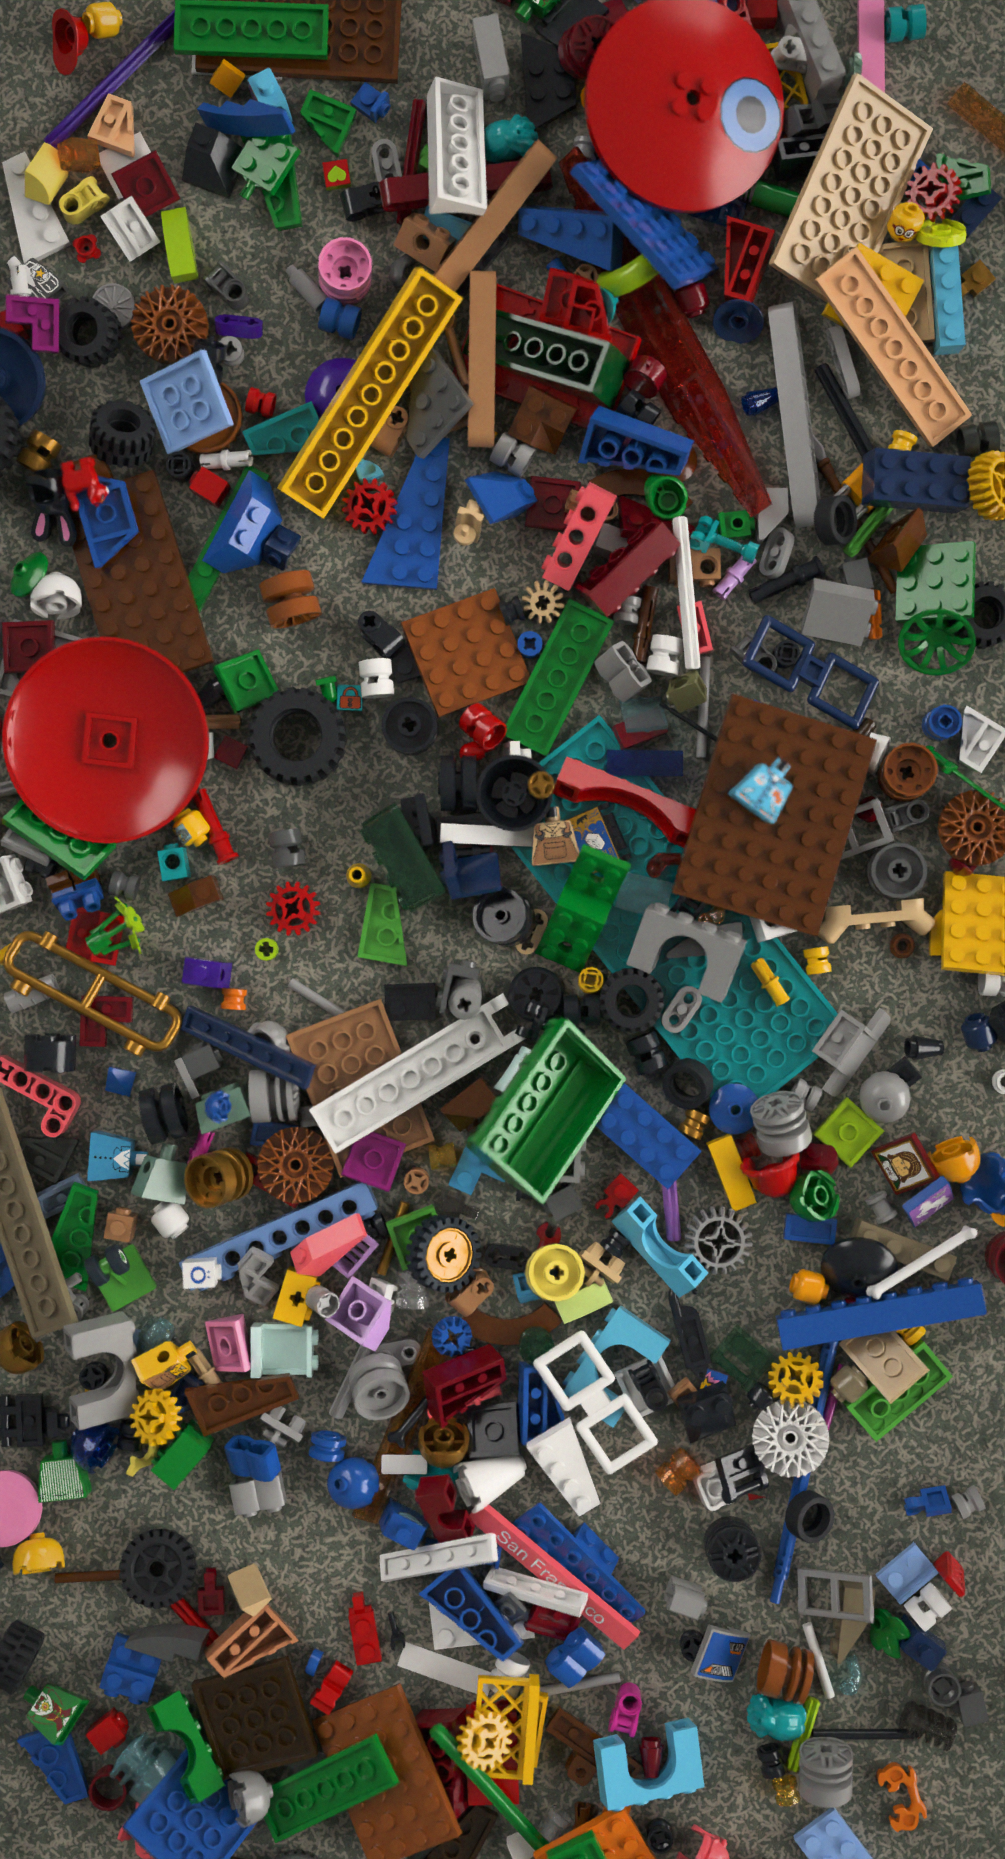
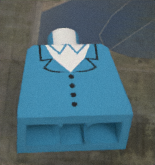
[87,1130,149,1181]

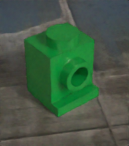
[716,510,755,541]

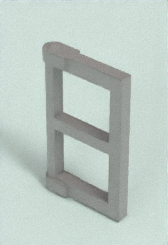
[841,798,894,860]
[797,1568,874,1623]

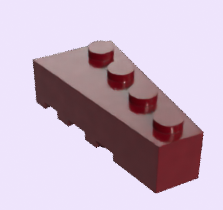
[572,518,681,617]
[415,1708,468,1819]

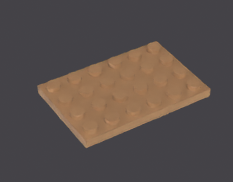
[286,998,435,1178]

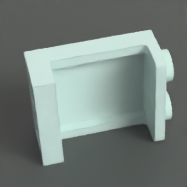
[251,1322,319,1378]

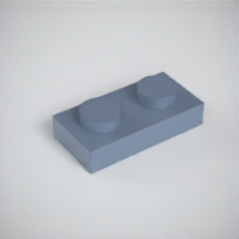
[36,1173,87,1219]

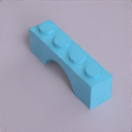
[929,245,966,355]
[611,1196,708,1298]

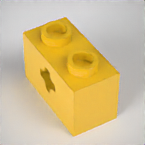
[273,1266,321,1327]

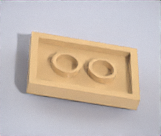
[839,1331,929,1404]

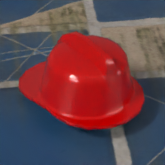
[52,8,89,76]

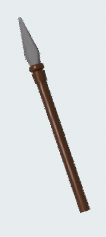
[813,435,896,594]

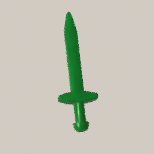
[926,745,1005,811]

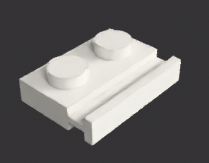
[100,195,161,262]

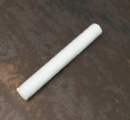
[802,1622,835,1699]

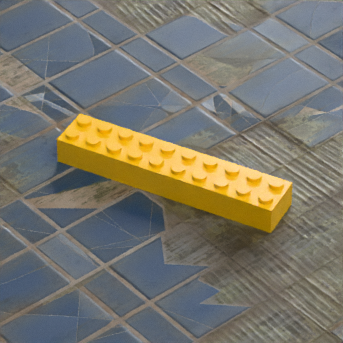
[277,267,463,519]

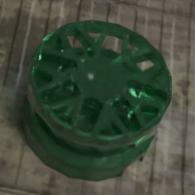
[519,1326,555,1366]

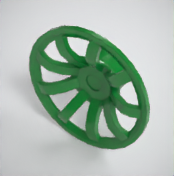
[898,609,976,675]

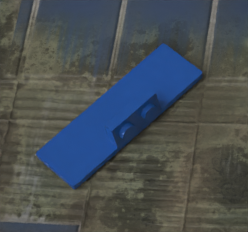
[511,1503,646,1623]

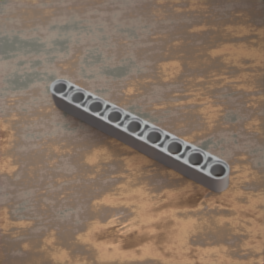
[768,301,821,528]

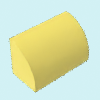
[25,142,68,205]

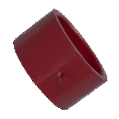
[624,355,667,399]
[88,1764,130,1812]

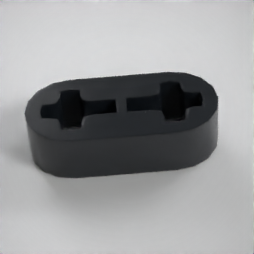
[485,1243,531,1271]

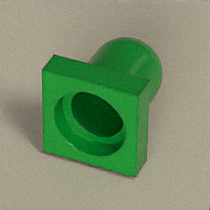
[315,675,337,703]

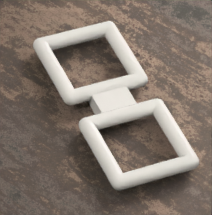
[533,1331,657,1474]

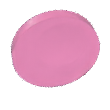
[0,1470,42,1547]

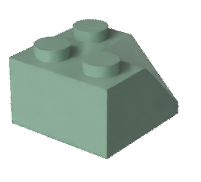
[195,1082,251,1134]

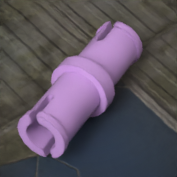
[712,556,757,600]

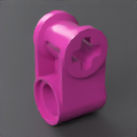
[608,1682,642,1738]

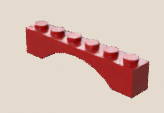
[553,757,696,848]

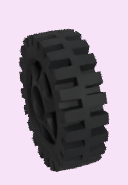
[119,1528,197,1609]

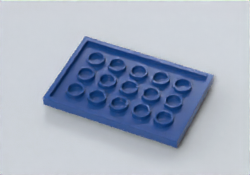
[570,159,719,289]

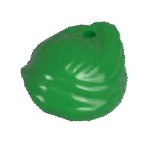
[644,474,688,521]

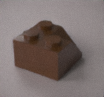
[508,385,578,455]
[440,1076,498,1132]

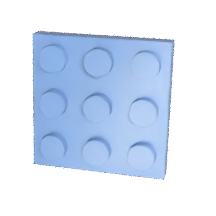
[140,350,234,454]

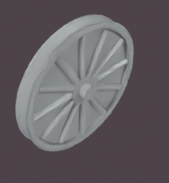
[92,283,136,330]

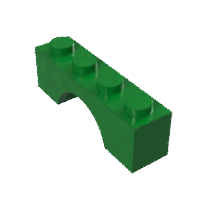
[146,1690,225,1804]

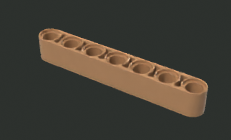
[432,139,557,292]
[468,271,496,447]

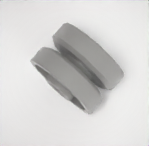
[348,1353,410,1420]

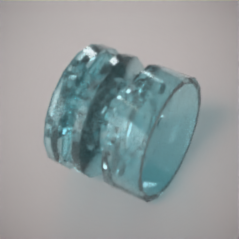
[108,1731,177,1804]

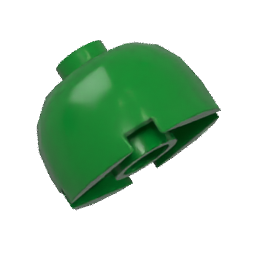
[789,1170,840,1222]

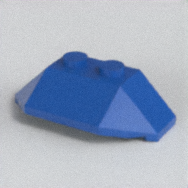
[202,471,282,573]

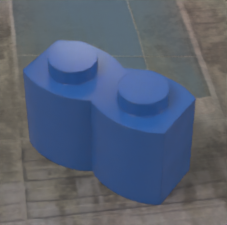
[224,1435,281,1482]
[545,1627,605,1688]

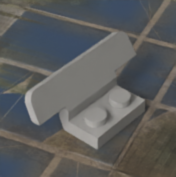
[812,1008,891,1097]

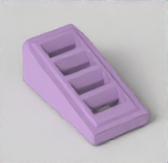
[333,1234,379,1279]

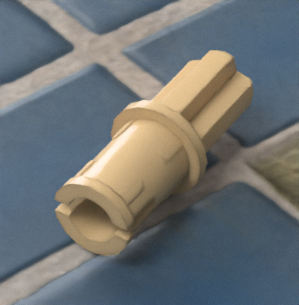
[188,1348,223,1385]

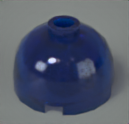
[71,1423,120,1474]

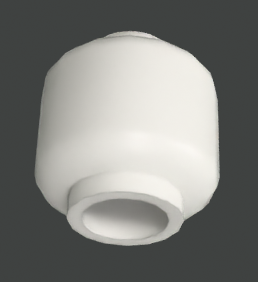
[151,1201,189,1239]

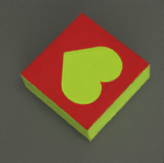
[322,159,351,191]

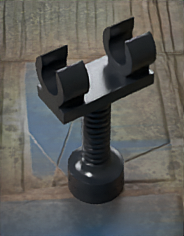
[515,1001,585,1041]

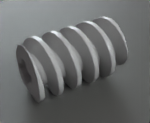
[448,977,482,1020]

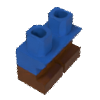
[46,869,104,921]

